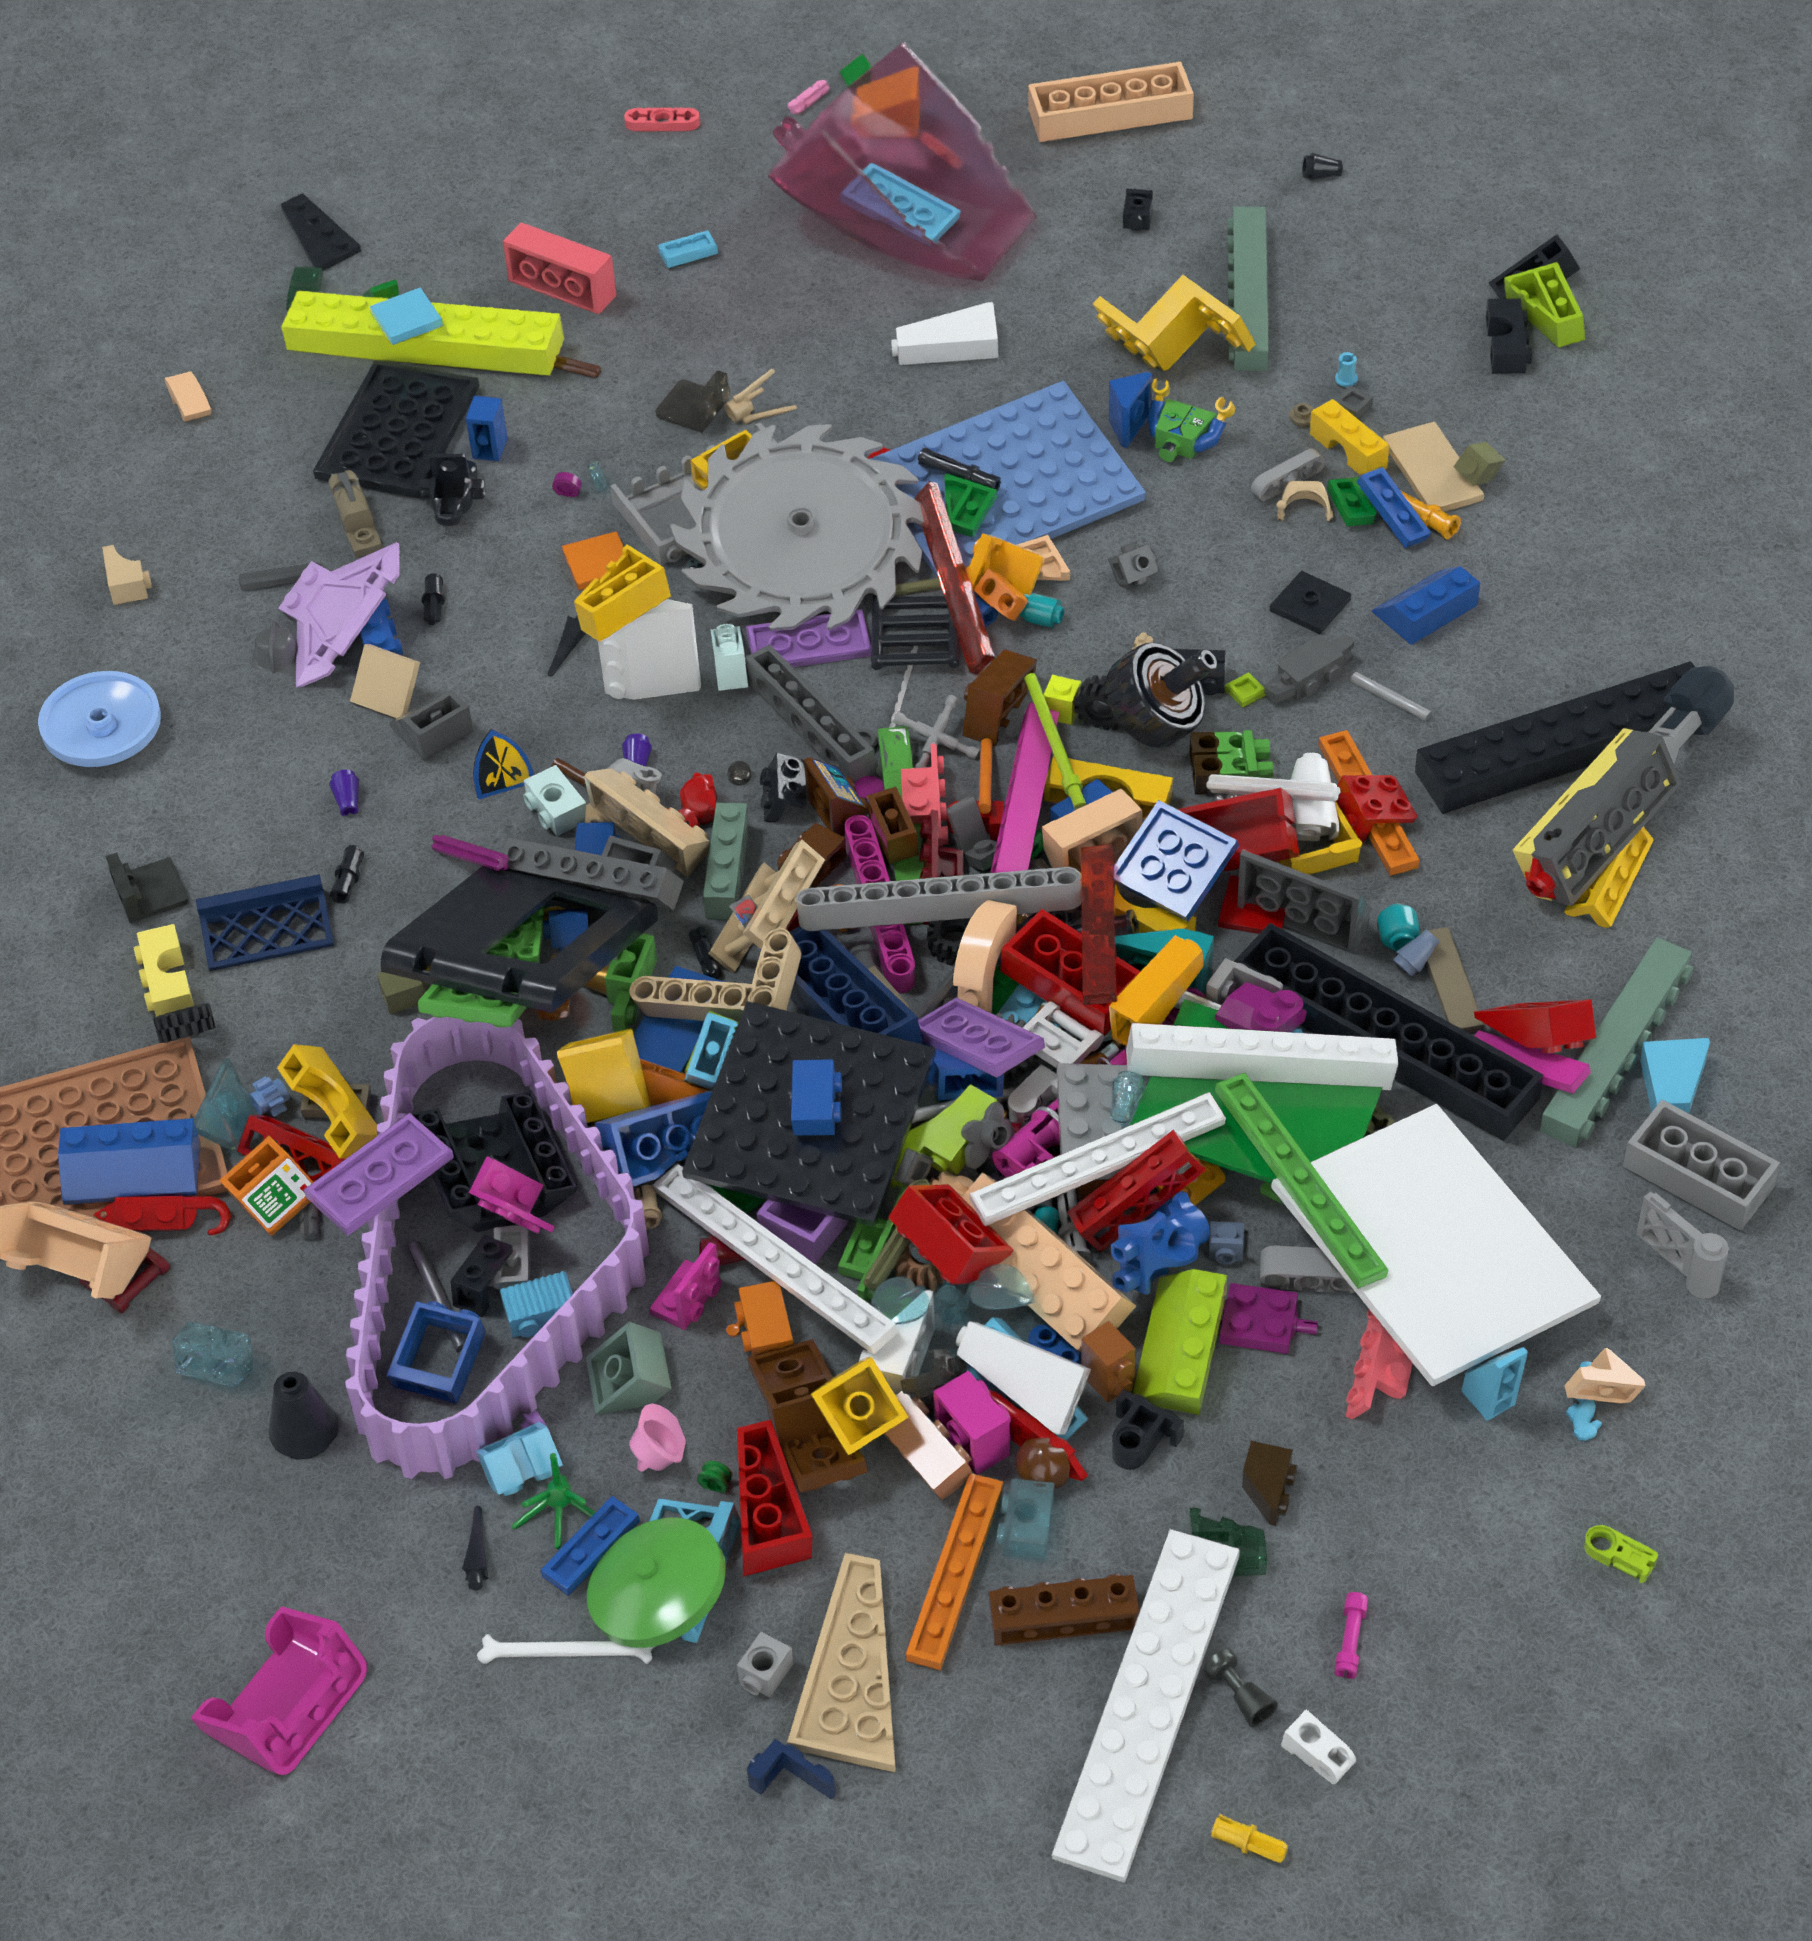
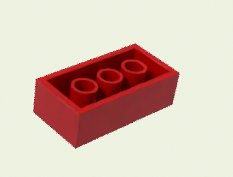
[1001,909,1141,1037]

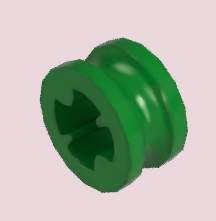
[697,1460,733,1493]

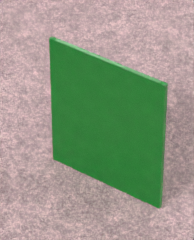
[1129,999,1383,1184]

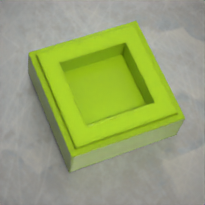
[1224,672,1266,708]

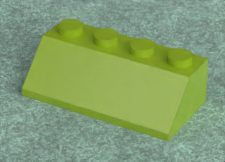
[1133,1269,1227,1415]

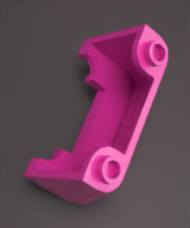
[191,1606,367,1775]

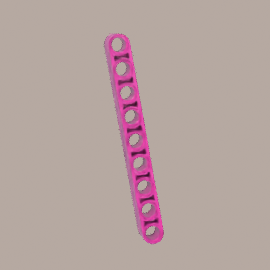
[990,702,1059,873]

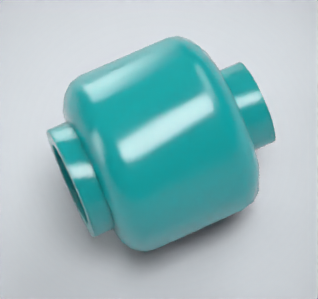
[1377,903,1421,951]

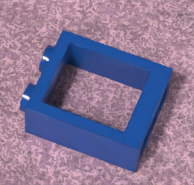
[387,1301,486,1404]

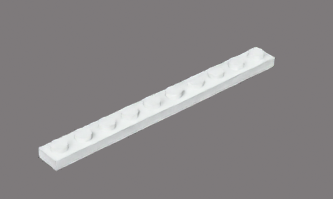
[653,1164,899,1355]

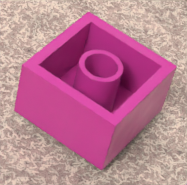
[934,1370,1012,1475]

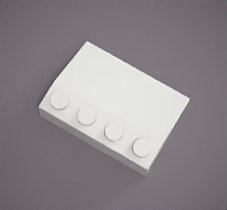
[598,599,701,700]

